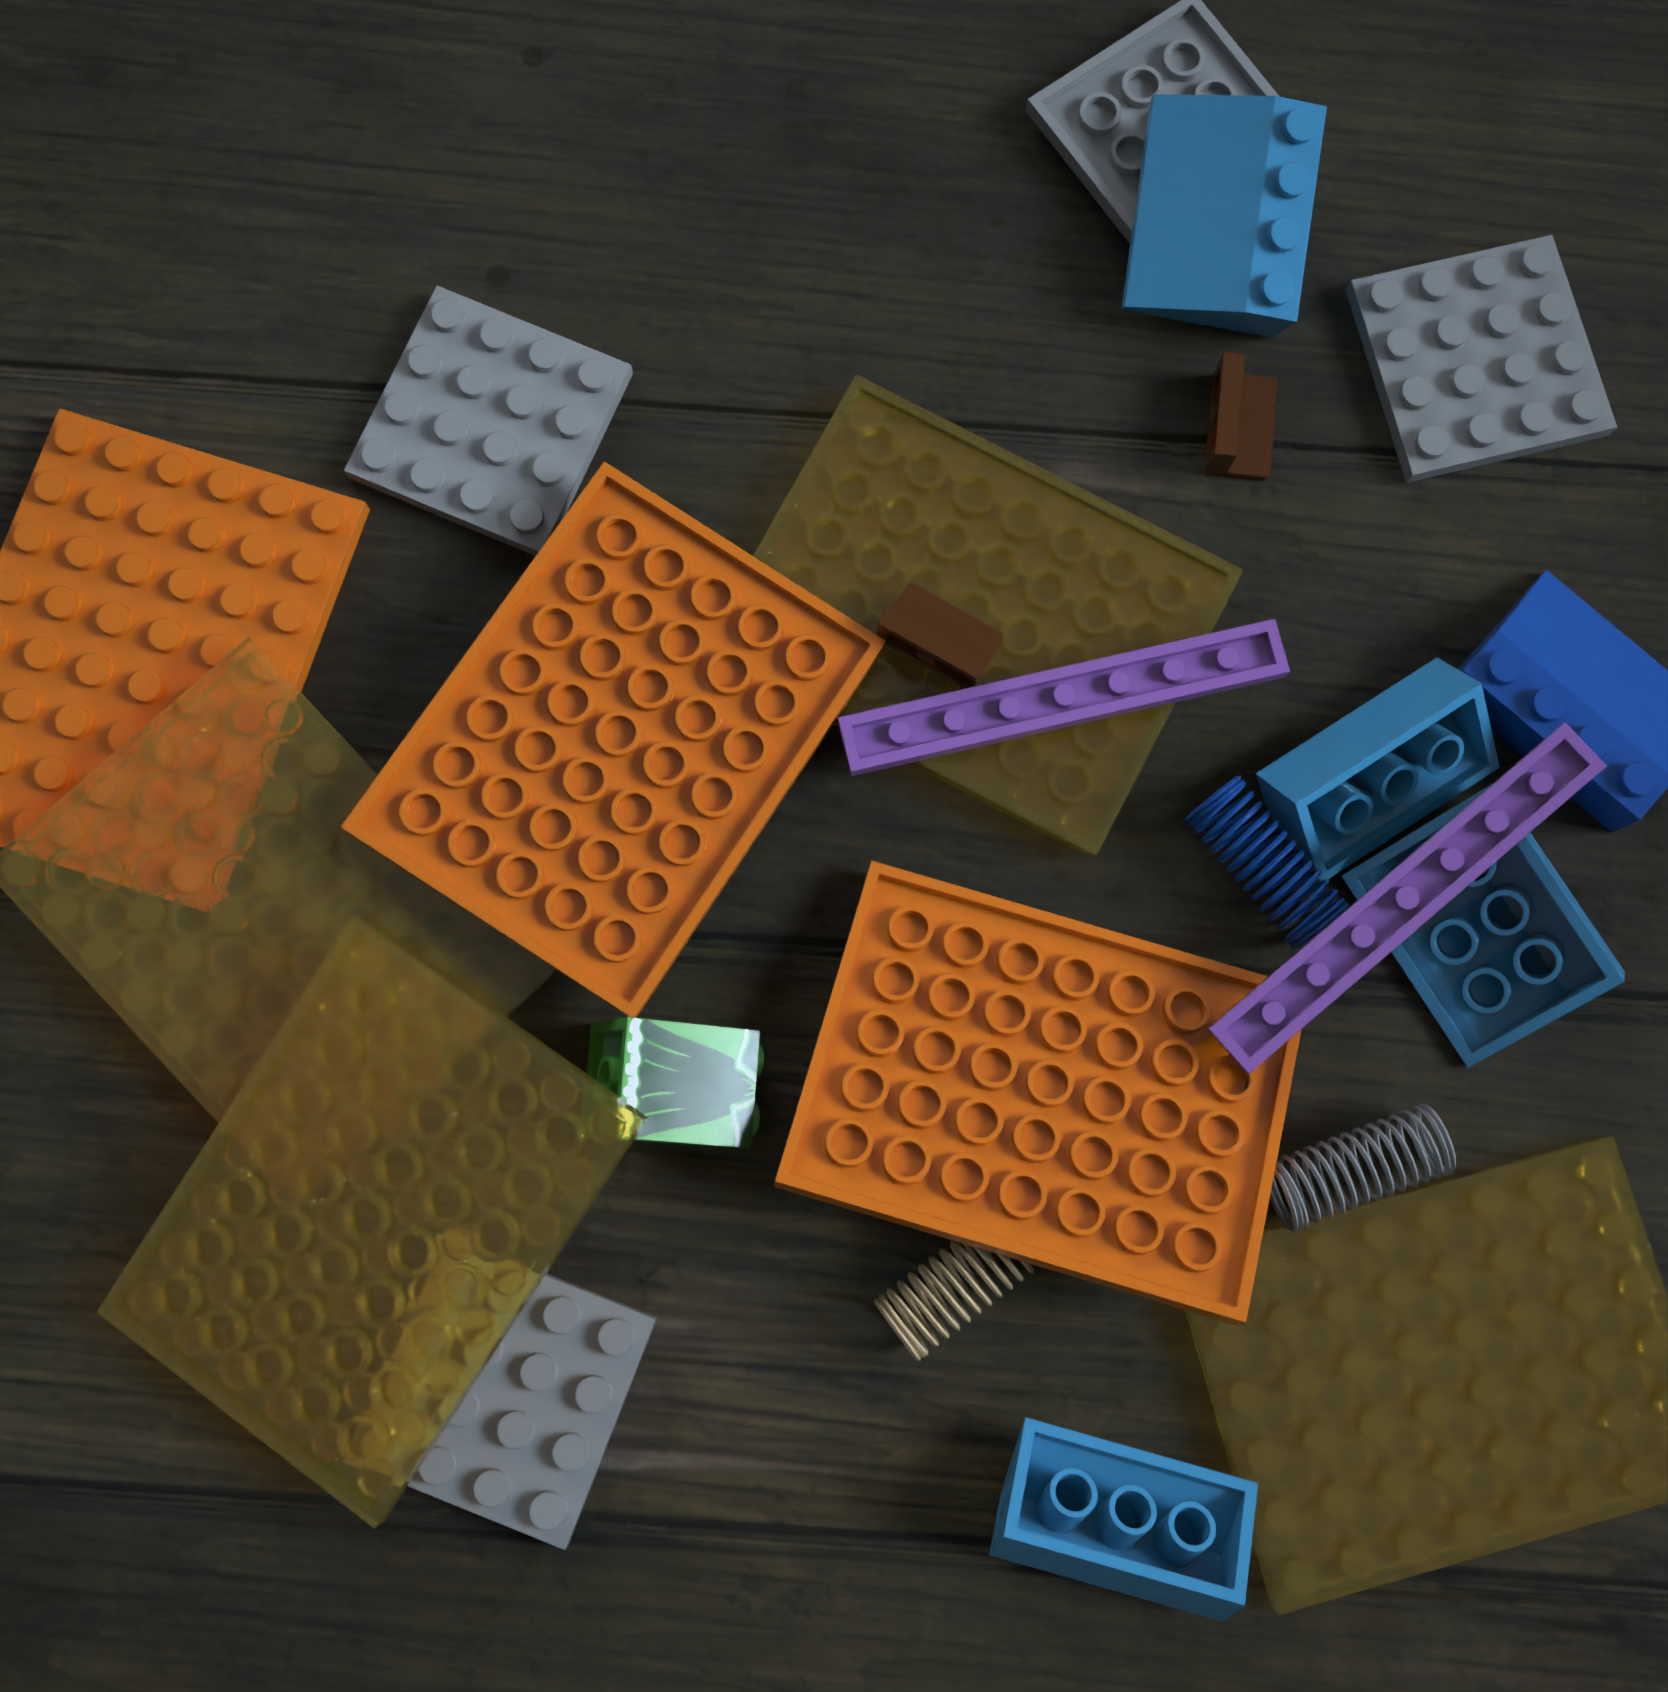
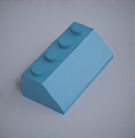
[1256,657,1500,882]
[989,1417,1258,1622]

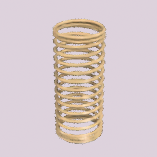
[874,1240,1034,1361]

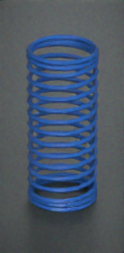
[1184,776,1349,950]

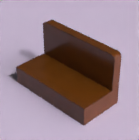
[1204,352,1278,481]
[876,583,1004,689]

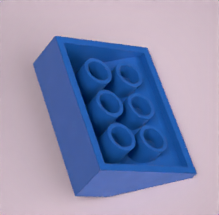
[1458,570,1668,833]

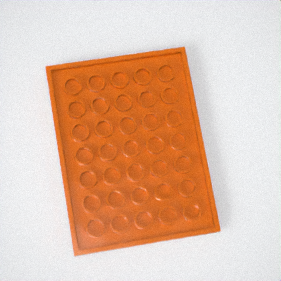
[0,408,370,916]
[341,461,886,1018]
[774,860,1302,1326]

